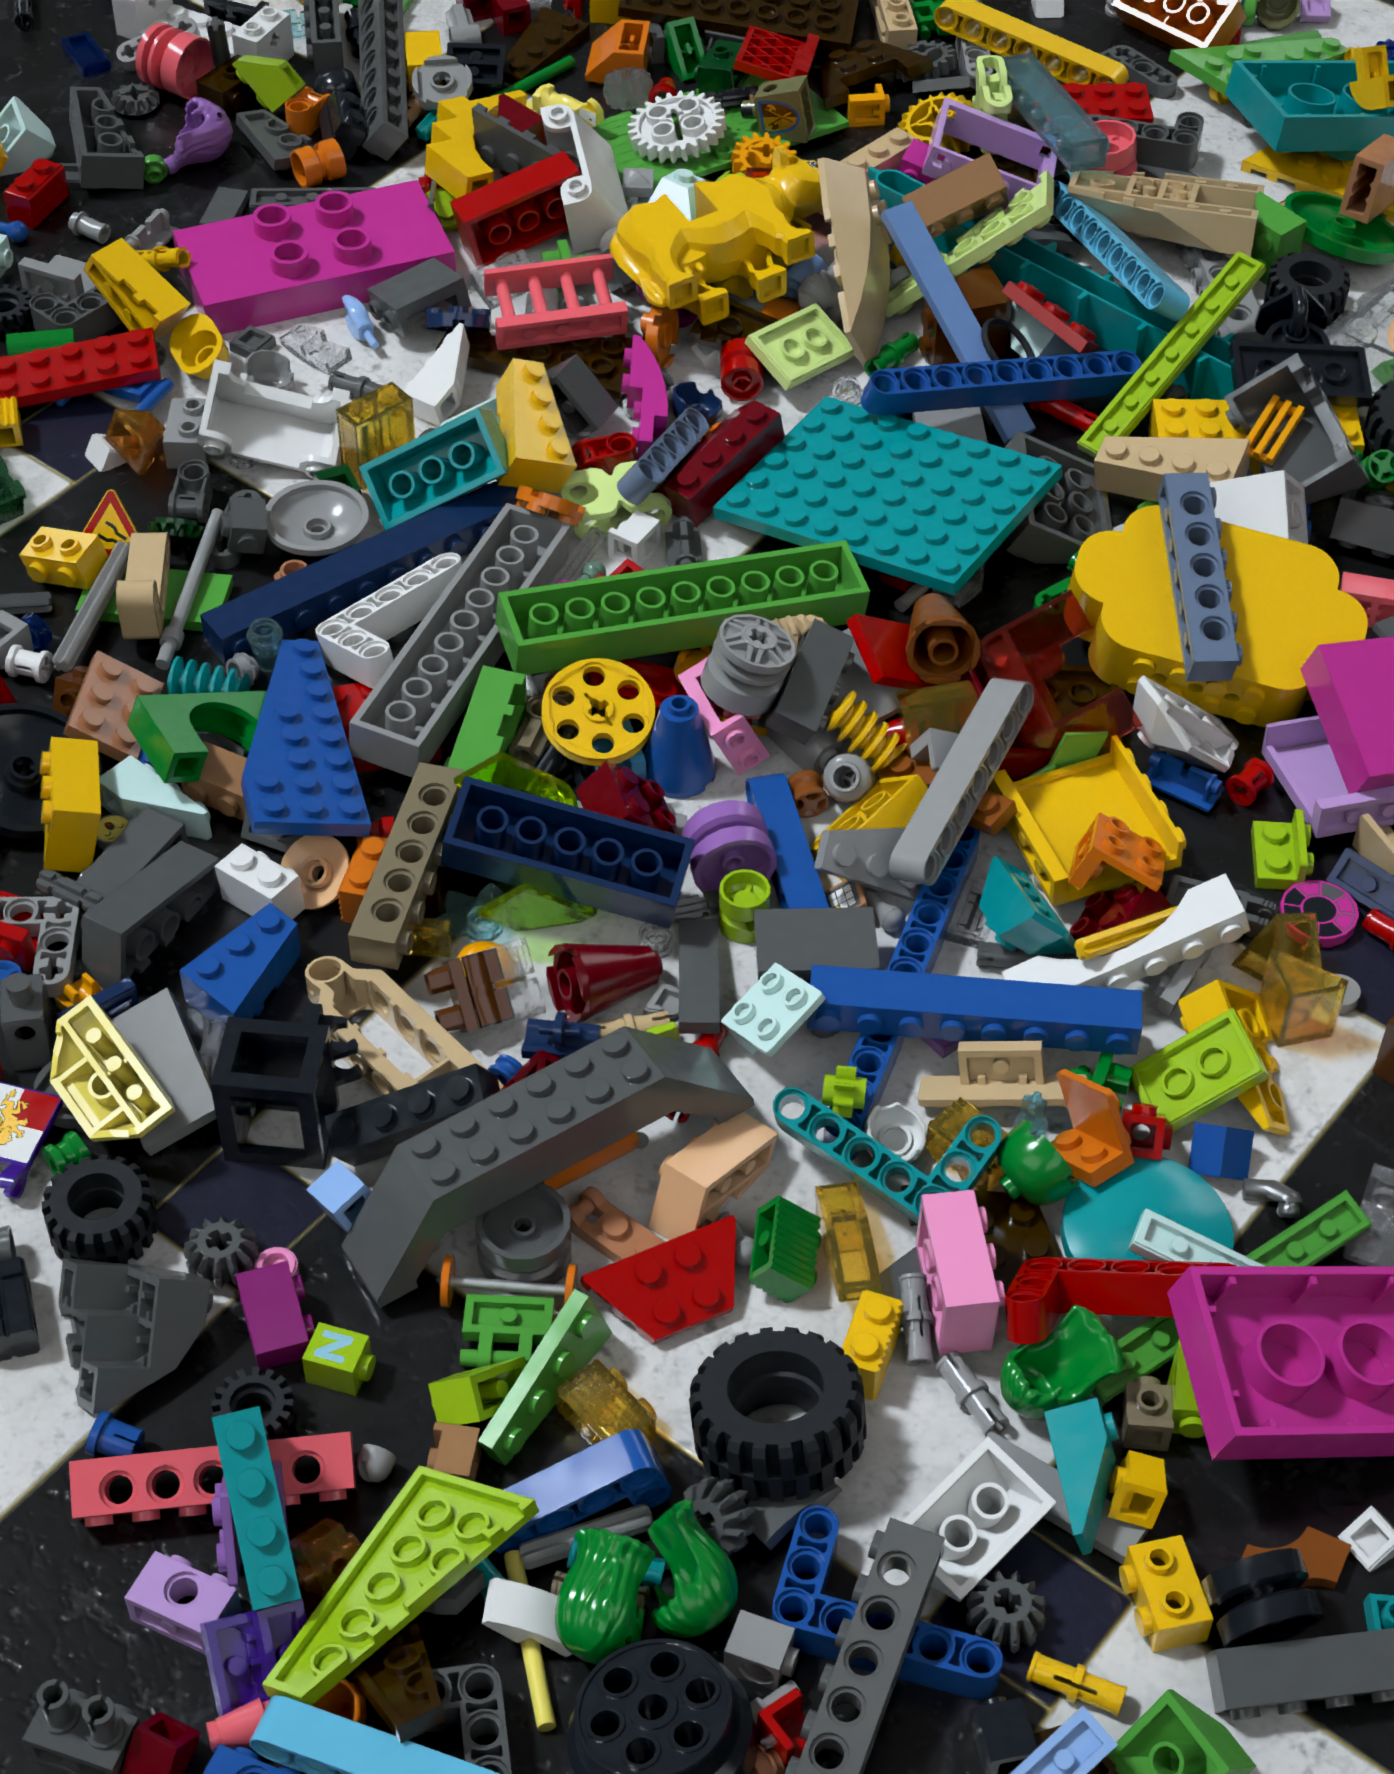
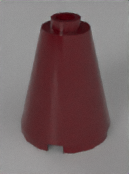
[546,943,663,1023]

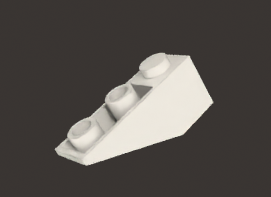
[402,323,470,427]

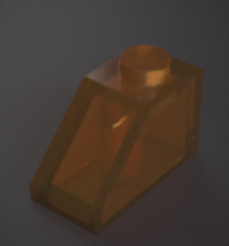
[105,409,165,475]

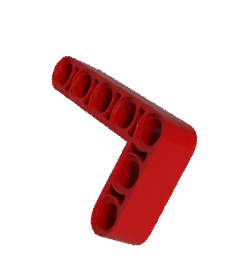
[1005,1257,1236,1344]

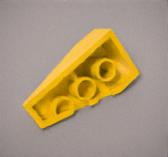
[1177,979,1291,1136]

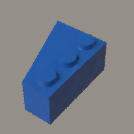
[179,903,302,1032]

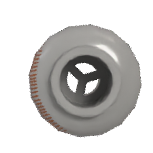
[823,753,875,804]

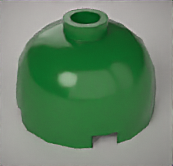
[997,1119,1080,1206]

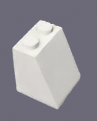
[1210,470,1308,544]

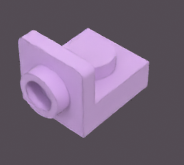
[1299,0,1331,23]

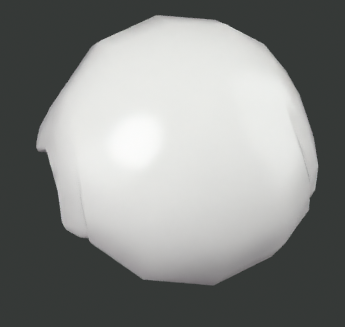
[863,1102,927,1163]

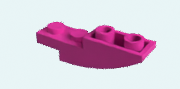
[621,335,668,461]

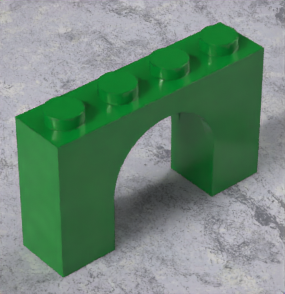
[127,691,267,783]

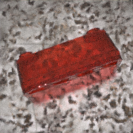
[979,590,1143,752]

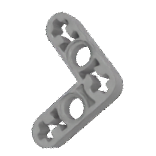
[0,896,81,997]

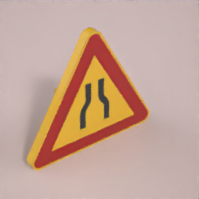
[83,489,138,556]

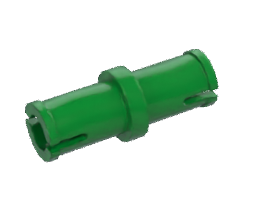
[864,332,919,377]

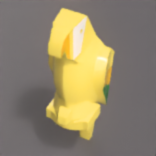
[526,83,604,127]

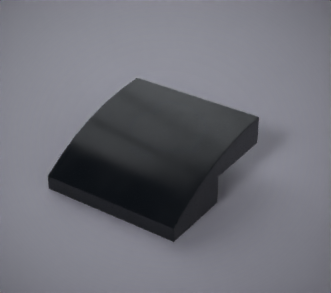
[442,42,507,88]

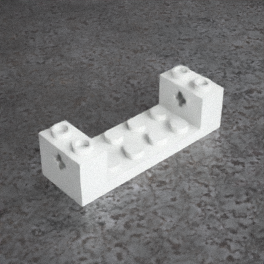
[112,0,294,68]

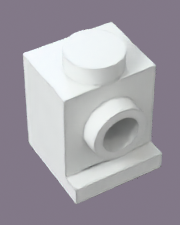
[608,510,660,567]

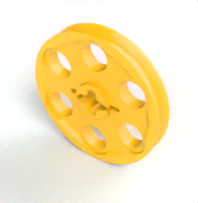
[541,658,655,766]

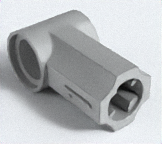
[445,4,482,44]

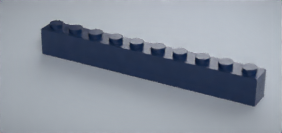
[200,480,518,665]

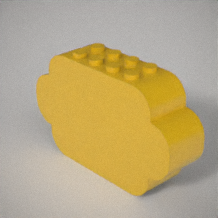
[1063,505,1368,727]

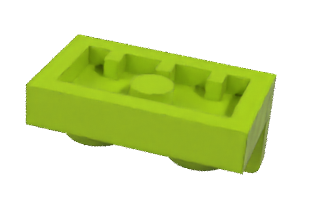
[1251,809,1314,890]

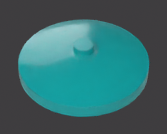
[1060,1157,1234,1260]

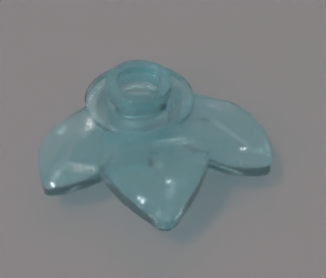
[433,883,507,942]

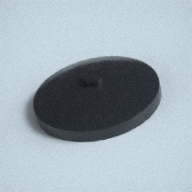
[0,703,102,839]

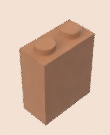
[1339,134,1394,224]

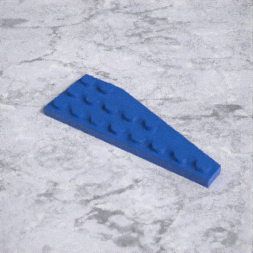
[241,639,371,837]

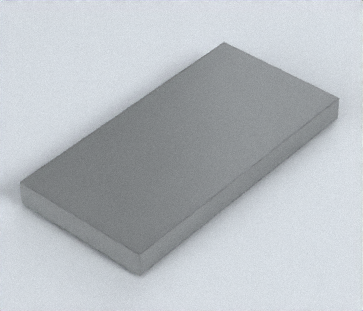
[111,988,217,1156]

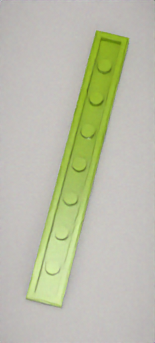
[1077,251,1266,458]

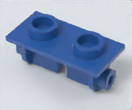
[1146,751,1225,813]

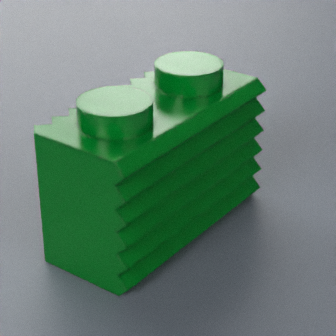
[749,1195,822,1303]

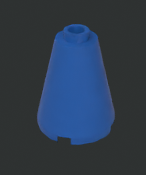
[644,695,716,799]

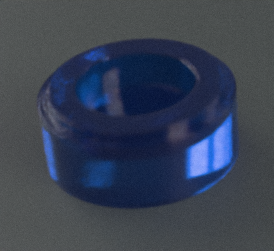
[20,612,52,650]

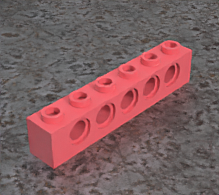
[69,1431,357,1527]

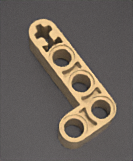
[116,532,171,640]

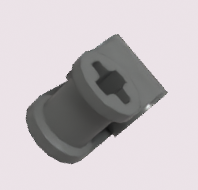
[168,459,213,524]

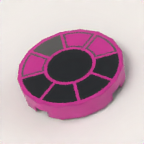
[1279,880,1359,948]

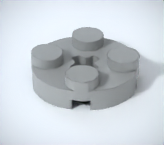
[412,55,473,111]

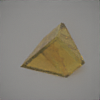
[1231,912,1324,993]

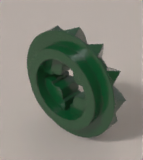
[148,517,205,540]

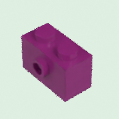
[235,1261,315,1370]

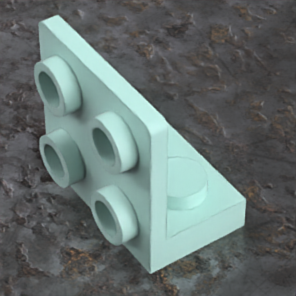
[720,962,825,1057]

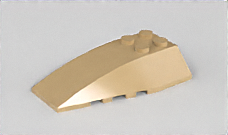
[817,157,893,371]

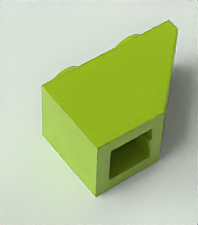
[232,54,306,113]

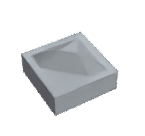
[622,168,654,197]

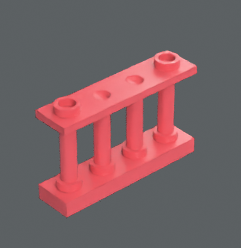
[484,253,628,350]

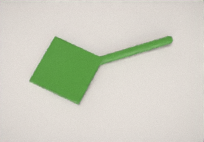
[1023,731,1108,779]

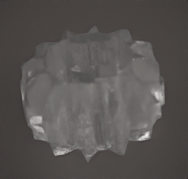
[603,66,653,111]

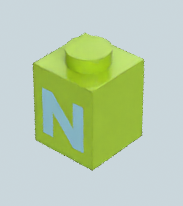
[302,1322,376,1396]

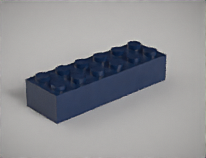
[441,776,695,929]

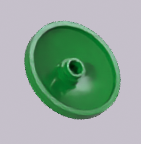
[1283,191,1394,265]

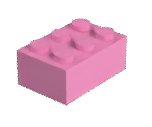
[916,1190,1005,1355]

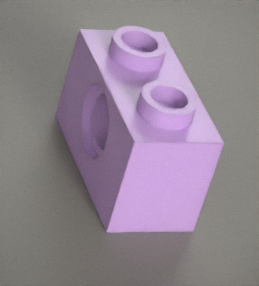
[124,1551,242,1655]

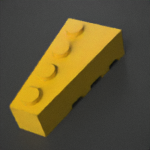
[496,358,577,493]

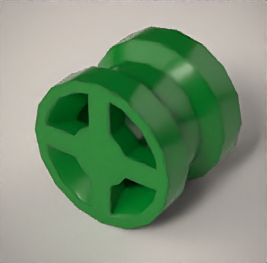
[1361,449,1394,490]
[41,1131,93,1175]

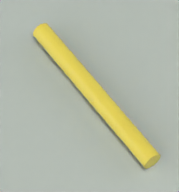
[503,1550,556,1732]

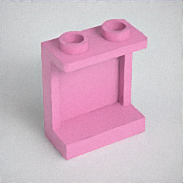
[678,657,770,775]

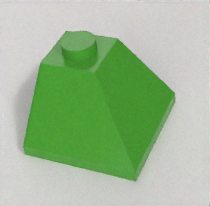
[1107,1689,1256,1774]

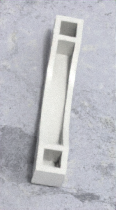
[1002,873,1250,989]

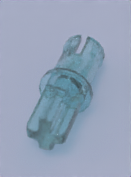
[1014,1091,1048,1139]

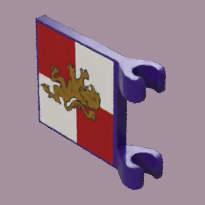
[0,1082,64,1199]

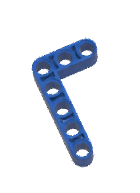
[772,1505,1003,1700]

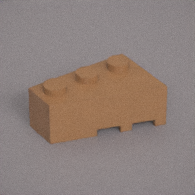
[902,152,1008,238]

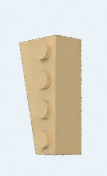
[1094,436,1250,503]

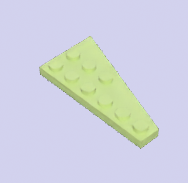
[886,170,1054,318]

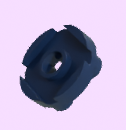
[426,306,492,332]

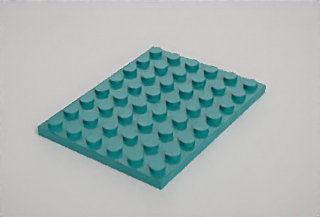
[713,396,1063,595]

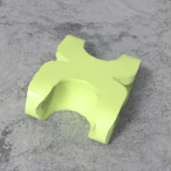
[972,55,1013,154]
[560,461,672,540]

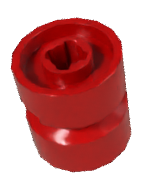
[719,338,763,401]

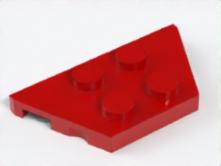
[580,1215,736,1345]

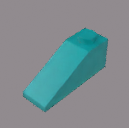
[1044,1397,1119,1555]

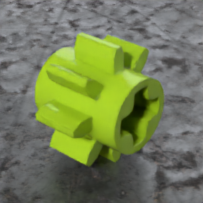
[822,1065,867,1119]

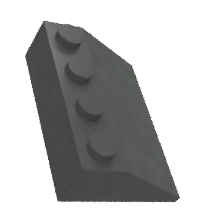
[1005,431,1113,564]
[1329,487,1394,558]

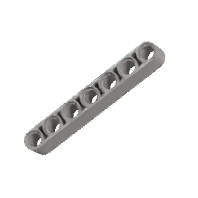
[889,678,1034,886]

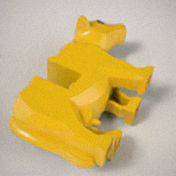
[609,145,823,326]

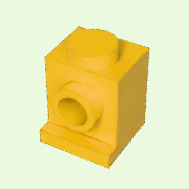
[1107,1450,1167,1529]

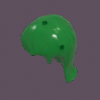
[1000,1305,1126,1421]
[648,1499,738,1638]
[555,1528,655,1665]

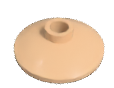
[281,835,350,910]

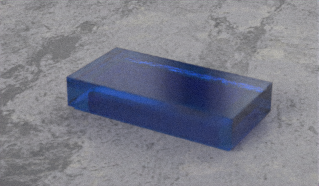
[60,31,111,77]

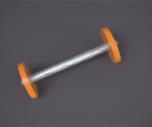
[436,1254,583,1308]

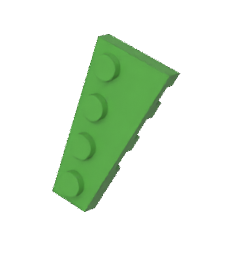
[478,1289,612,1466]

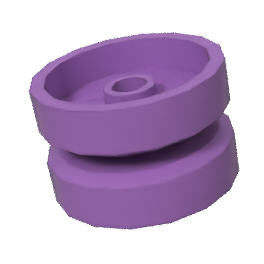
[682,800,777,893]

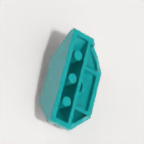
[979,855,1077,955]

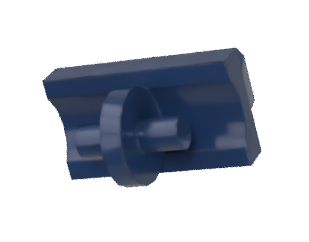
[521,1012,602,1059]

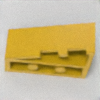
[83,237,191,341]
[40,737,101,873]

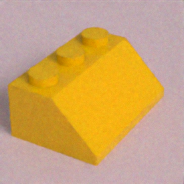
[809,774,928,881]

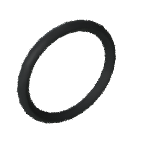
[981,318,1034,360]

